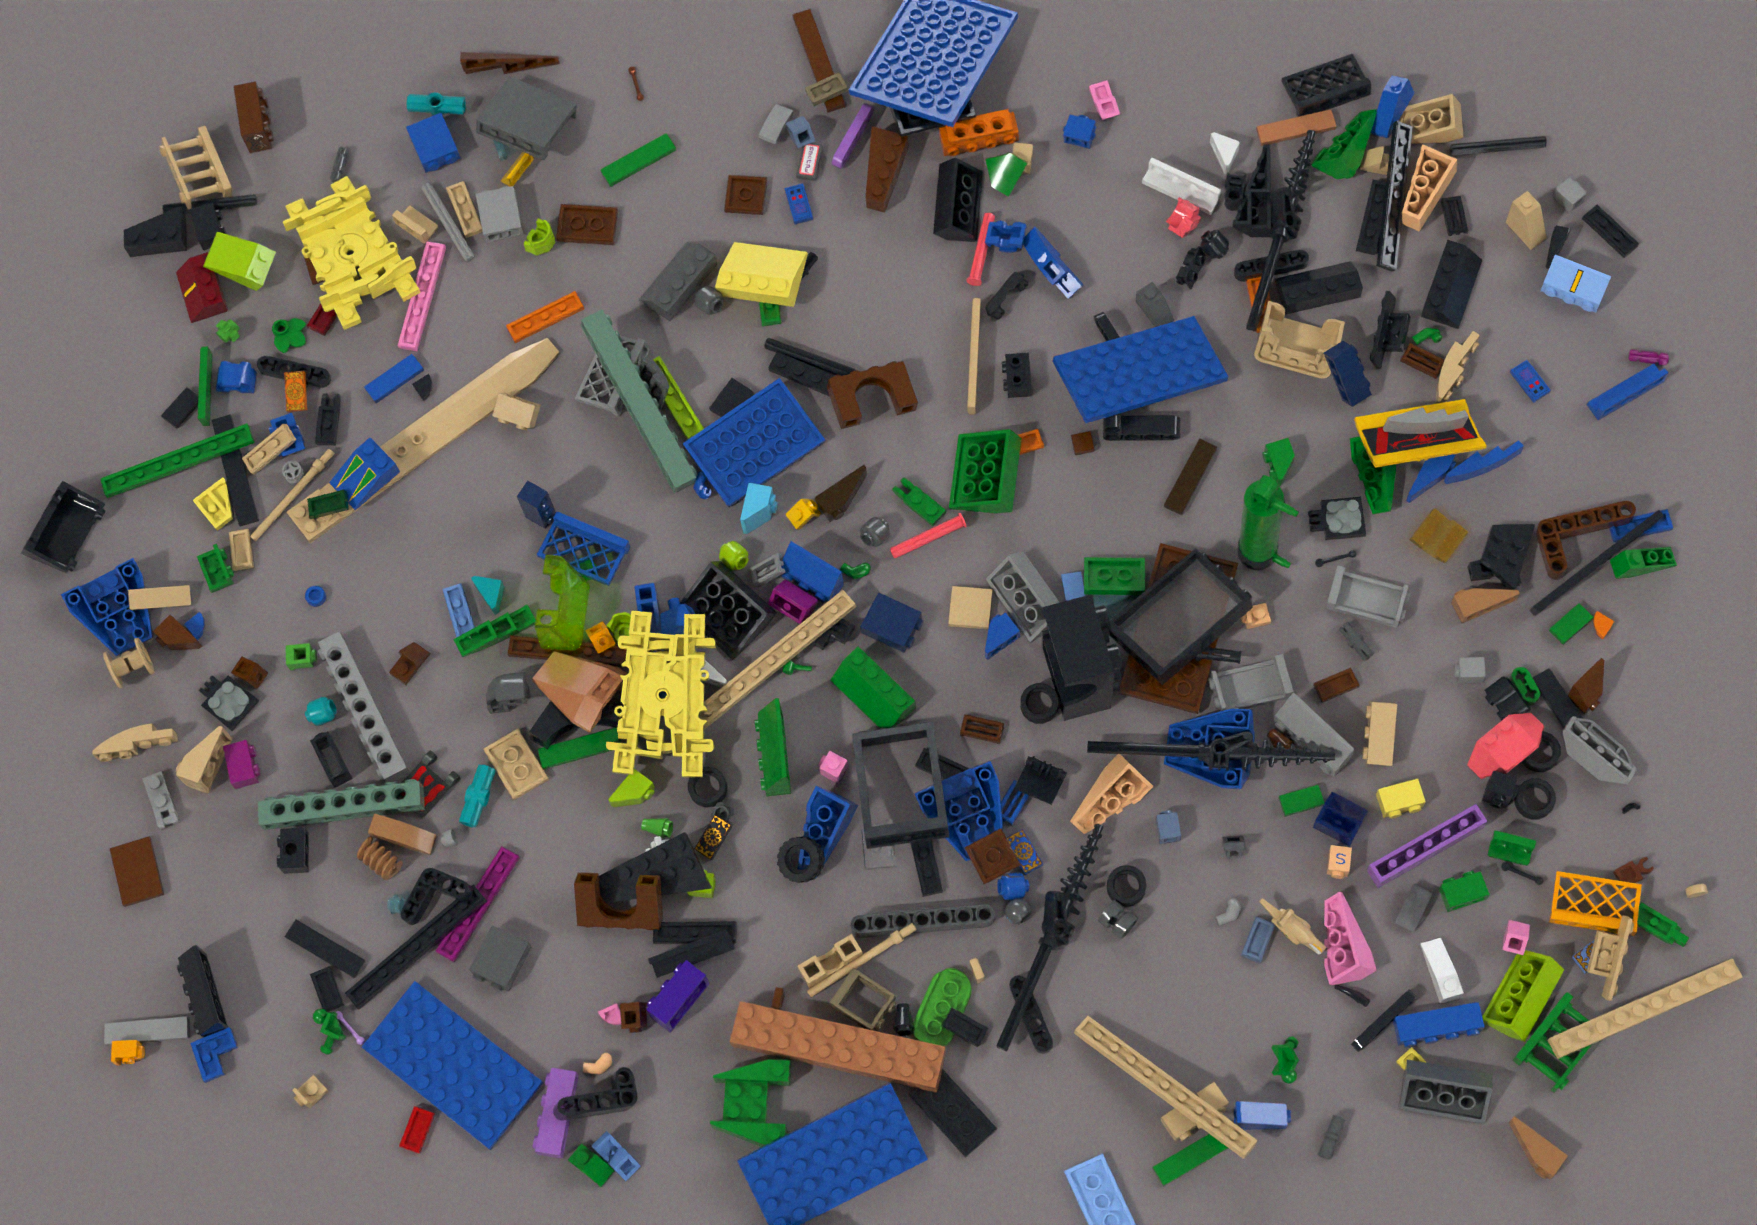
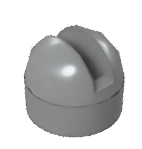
[440,829,457,847]

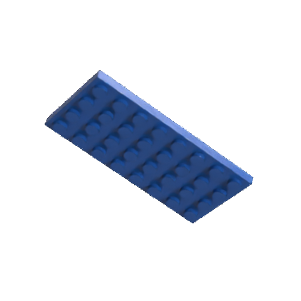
[1052,316,1228,423]
[362,981,544,1150]
[737,1082,928,1225]

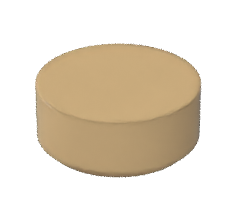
[1685,884,1708,898]

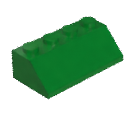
[830,647,916,729]

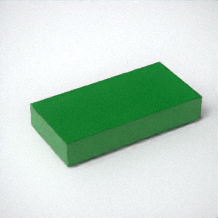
[1549,603,1593,645]
[1278,785,1325,817]

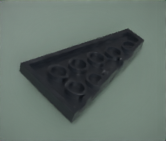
[599,832,712,903]

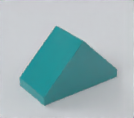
[471,576,505,615]

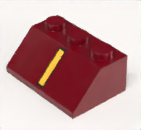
[176,252,228,323]

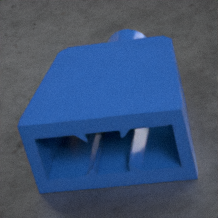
[660,598,695,635]

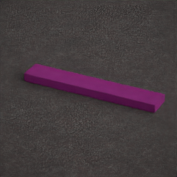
[435,846,520,963]

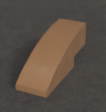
[368,813,437,855]

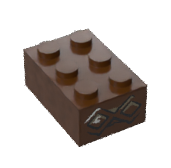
[233,81,274,153]

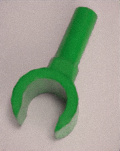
[782,661,812,675]

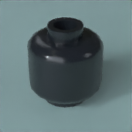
[1200,230,1229,259]

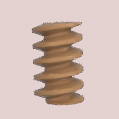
[357,836,403,880]

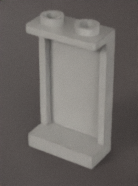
[1326,565,1411,628]
[1208,654,1294,711]

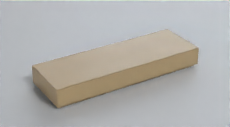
[446,181,483,238]
[242,424,296,474]
[128,585,191,610]

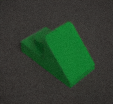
[568,1143,615,1187]

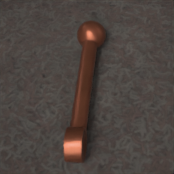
[628,67,644,101]

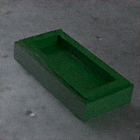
[307,489,349,519]

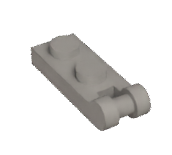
[142,771,180,830]

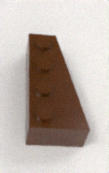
[865,126,909,213]

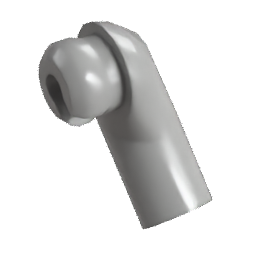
[1215,898,1241,926]

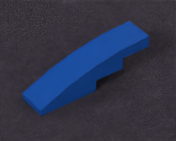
[1444,440,1524,484]

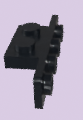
[1370,291,1411,369]

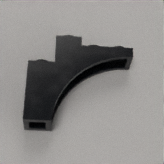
[529,701,622,749]

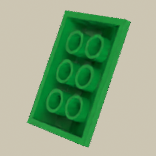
[949,429,1022,514]
[755,698,791,797]

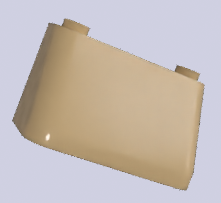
[1254,301,1345,379]

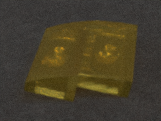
[1409,508,1468,563]

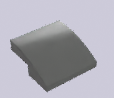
[639,355,670,410]

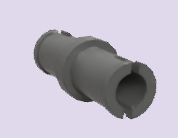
[1339,622,1374,661]
[1317,1115,1346,1160]

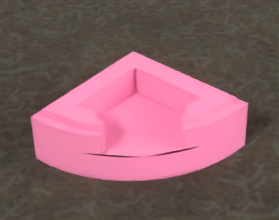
[598,1003,621,1025]

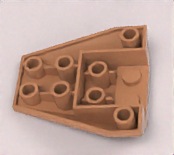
[532,652,628,733]

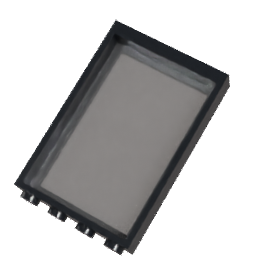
[1108,548,1253,685]

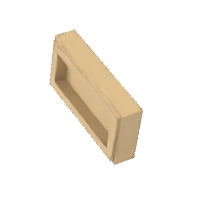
[229,529,254,571]

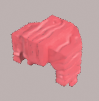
[1166,197,1202,238]

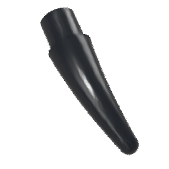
[1334,985,1370,1007]

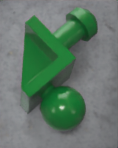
[313,1009,346,1055]
[1271,1036,1299,1084]

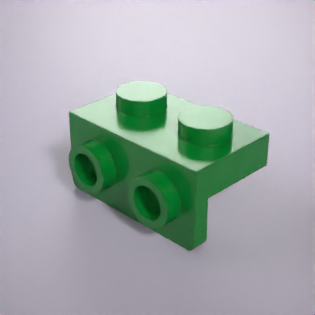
[197,544,235,593]

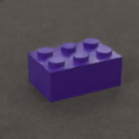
[646,960,710,1033]

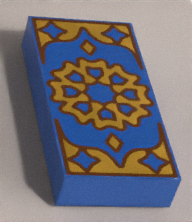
[1006,829,1043,875]

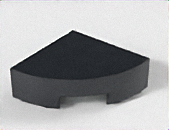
[412,374,432,401]

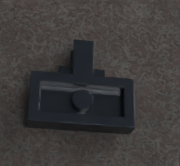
[815,607,855,650]

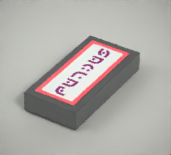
[796,143,823,181]

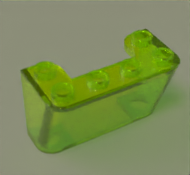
[535,555,590,650]

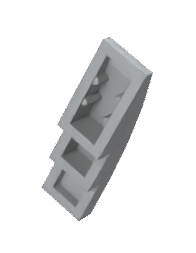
[1383,407,1469,434]

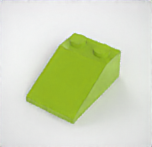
[203,232,276,291]

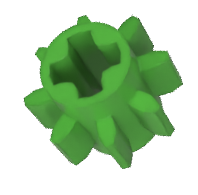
[216,319,240,343]

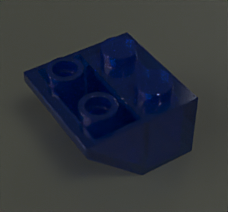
[1313,792,1369,847]

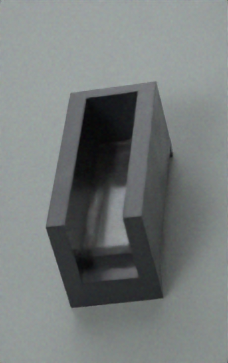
[310,731,353,788]

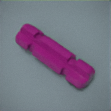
[1628,349,1669,365]

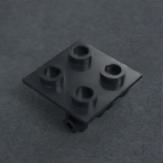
[1014,756,1067,805]

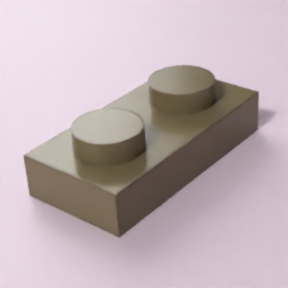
[805,73,848,106]

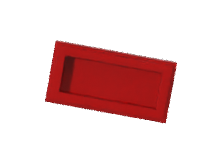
[399,1106,435,1154]

